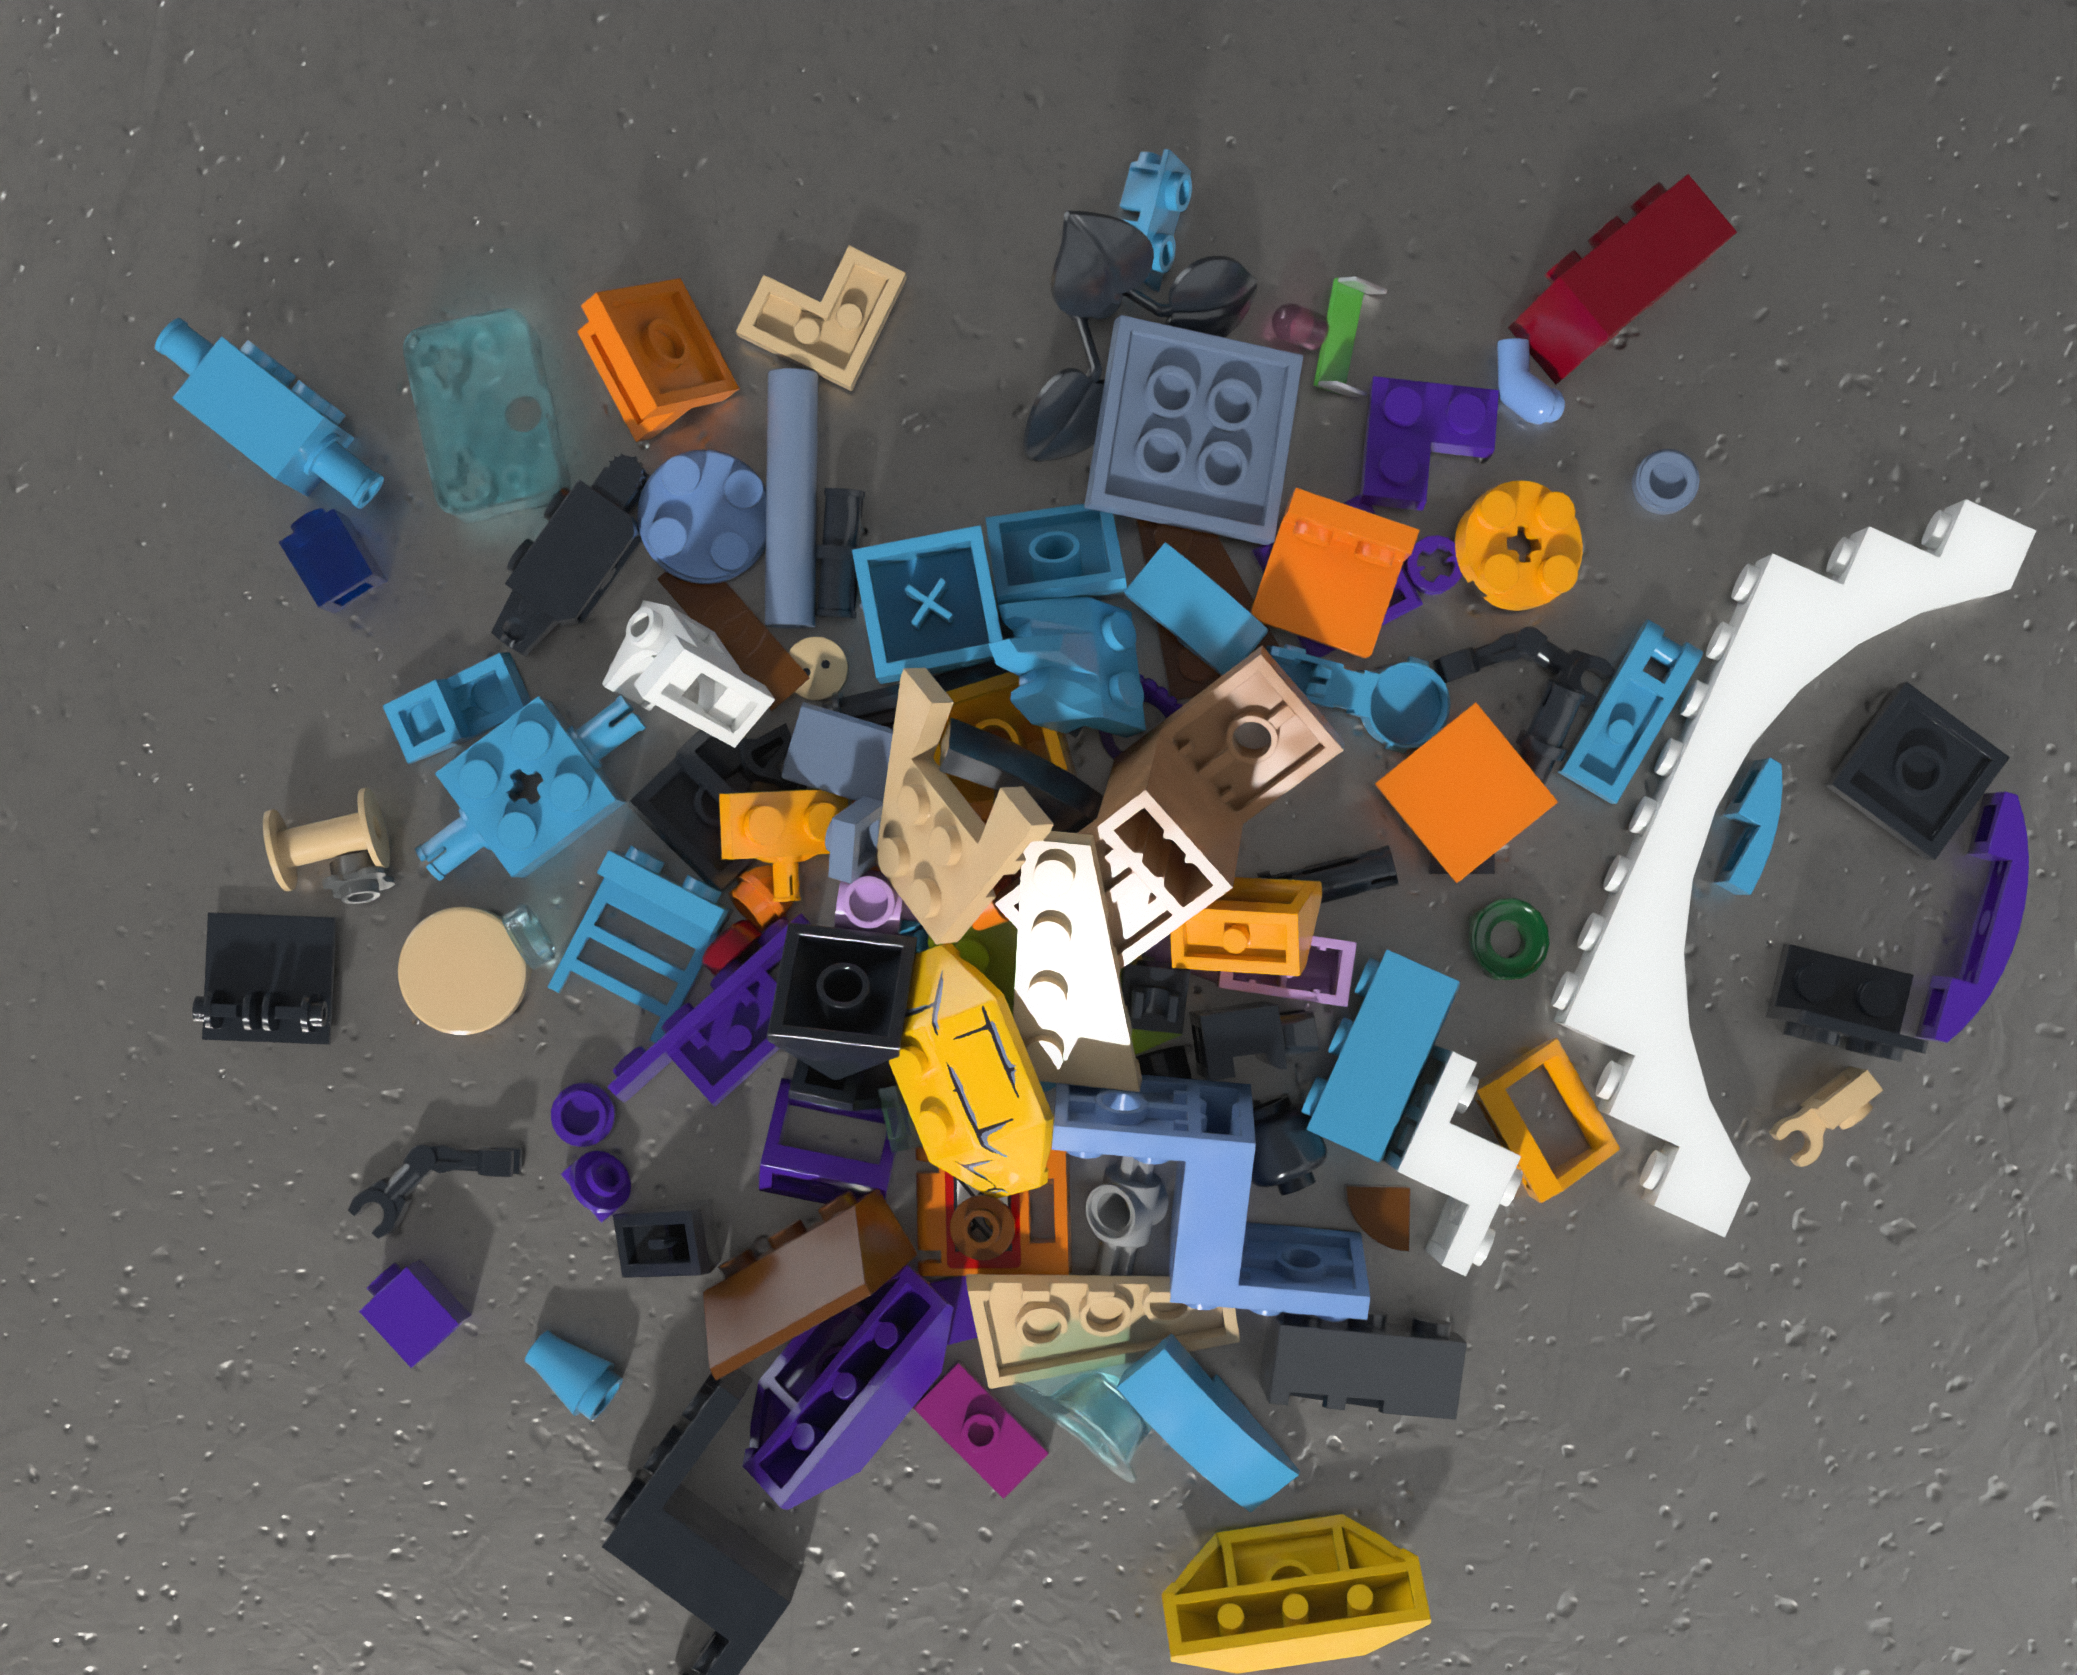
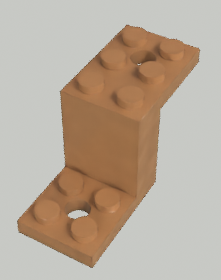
[995,646,1344,969]

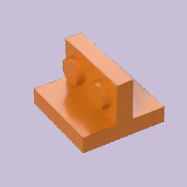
[577,278,740,442]

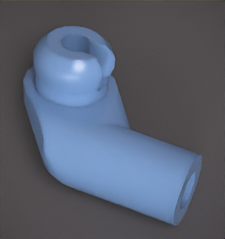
[1497,338,1565,425]

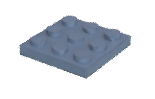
[1084,315,1303,545]

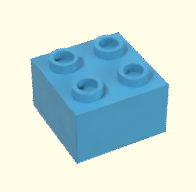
[852,525,1002,684]

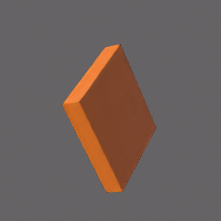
[1375,702,1558,884]

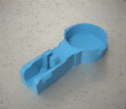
[1266,644,1450,754]

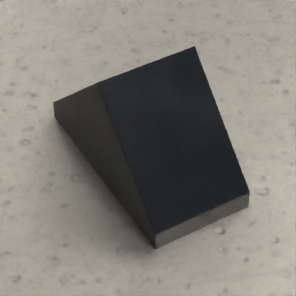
[613,1199,721,1278]

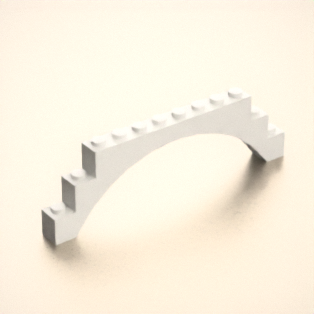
[1551,499,2036,1237]

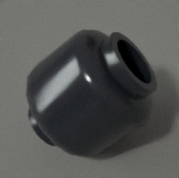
[1251,1096,1328,1196]

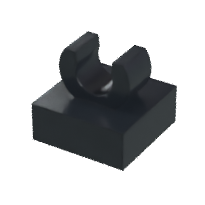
[1121,959,1190,1034]

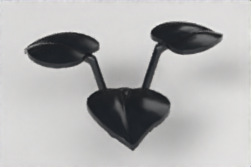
[1024,211,1258,461]

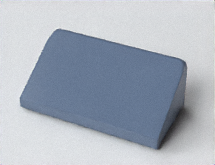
[781,702,893,801]

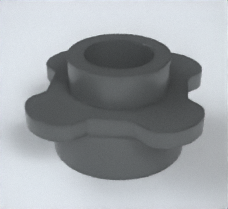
[322,853,395,904]

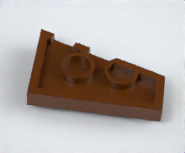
[1135,518,1280,701]

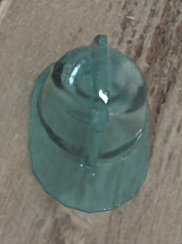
[1012,1372,1152,1484]

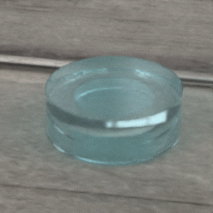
[501,904,556,970]

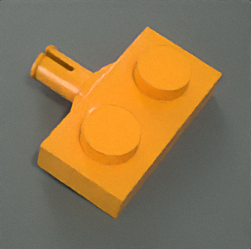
[719,789,848,902]

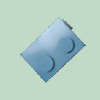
[547,845,733,1043]

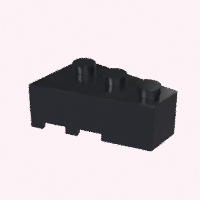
[1259,1309,1467,1420]

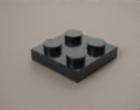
[1825,682,2010,860]

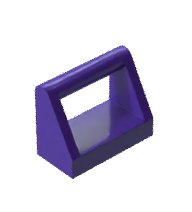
[759,1078,906,1204]

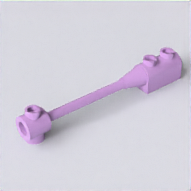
[834,870,1357,1007]

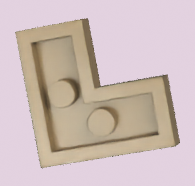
[736,246,907,391]

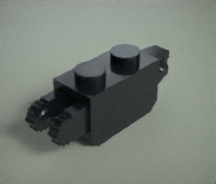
[491,453,650,656]

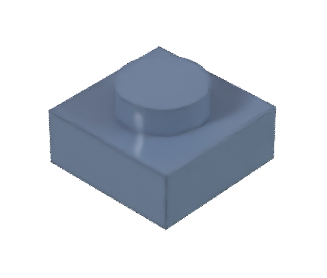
[825,796,883,884]

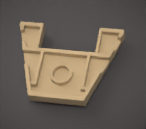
[875,668,1053,944]

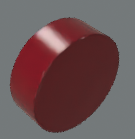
[702,919,762,976]

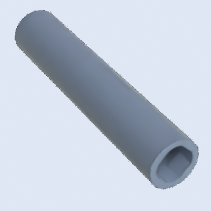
[765,368,818,629]

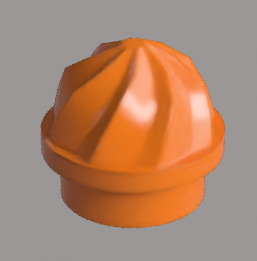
[728,865,794,931]

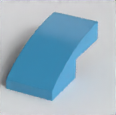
[1124,542,1269,676]
[382,652,531,764]
[1714,757,1783,895]

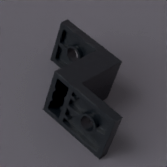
[602,1368,801,1675]

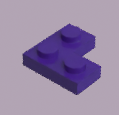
[1359,376,1499,511]

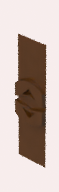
[657,571,810,712]

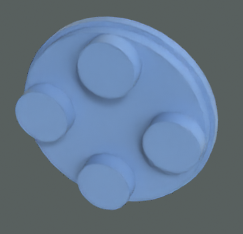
[637,449,766,584]

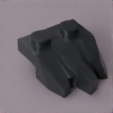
[628,723,807,892]

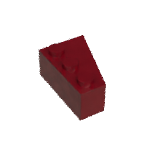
[1508,174,1738,385]

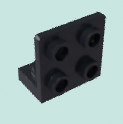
[1766,944,1929,1062]

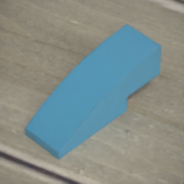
[1116,1333,1300,1513]

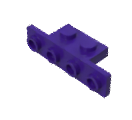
[608,913,812,1107]

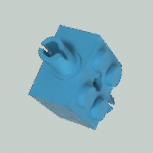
[155,318,384,509]
[415,694,646,881]

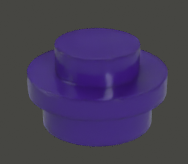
[551,1083,616,1147]

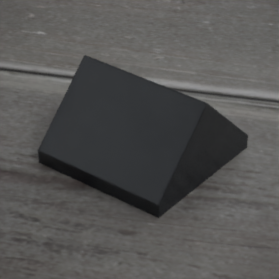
[767,922,917,1081]

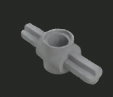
[1086,1156,1168,1276]

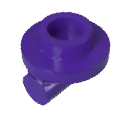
[561,1151,631,1223]

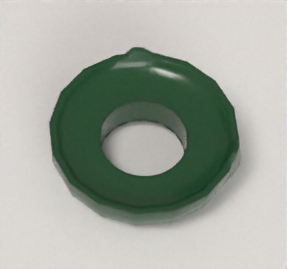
[1468,898,1550,980]

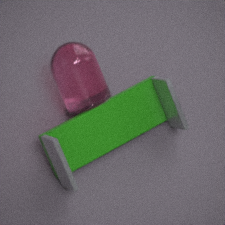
[1272,277,1387,397]

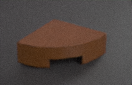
[1344,1184,1410,1252]

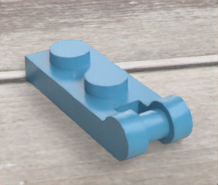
[1557,619,1703,804]

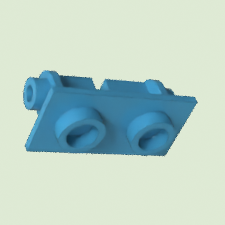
[1120,149,1192,292]

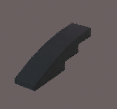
[939,717,1104,833]

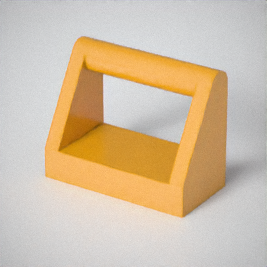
[1170,877,1322,976]
[1473,1037,1620,1203]

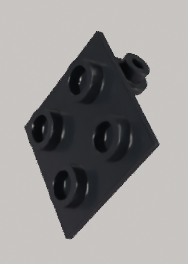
[192,912,336,1045]

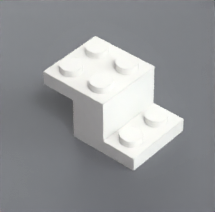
[1383,1045,1523,1276]

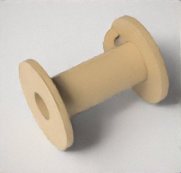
[263,787,390,892]

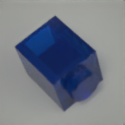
[279,508,388,614]

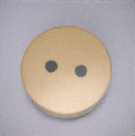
[788,637,849,702]

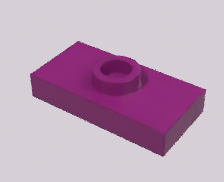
[913,1360,1049,1499]

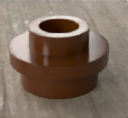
[950,1195,1015,1260]

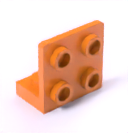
[1250,488,1420,658]

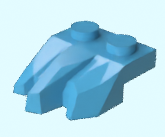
[988,597,1146,738]

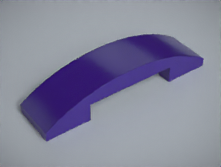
[1916,791,2029,1043]

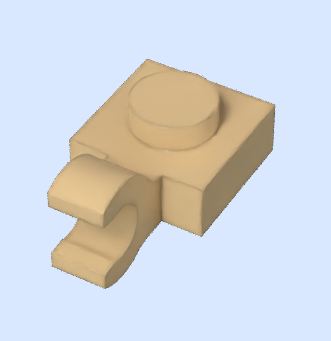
[1769,1066,1883,1167]

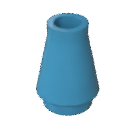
[524,1330,623,1421]

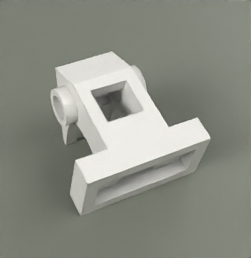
[602,600,775,748]

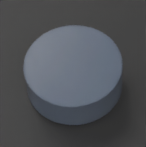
[1632,449,1700,515]

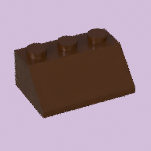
[703,1188,918,1380]

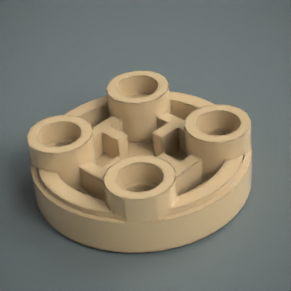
[398,907,532,1035]

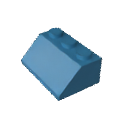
[1301,950,1460,1162]

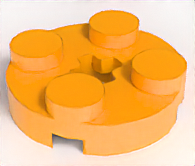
[1455,480,1583,611]

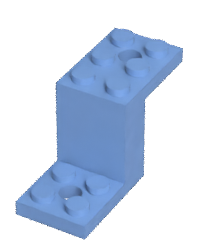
[1052,1075,1370,1322]

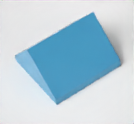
[985,503,1127,615]

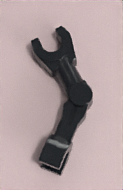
[1432,627,1615,707]
[348,1142,522,1239]

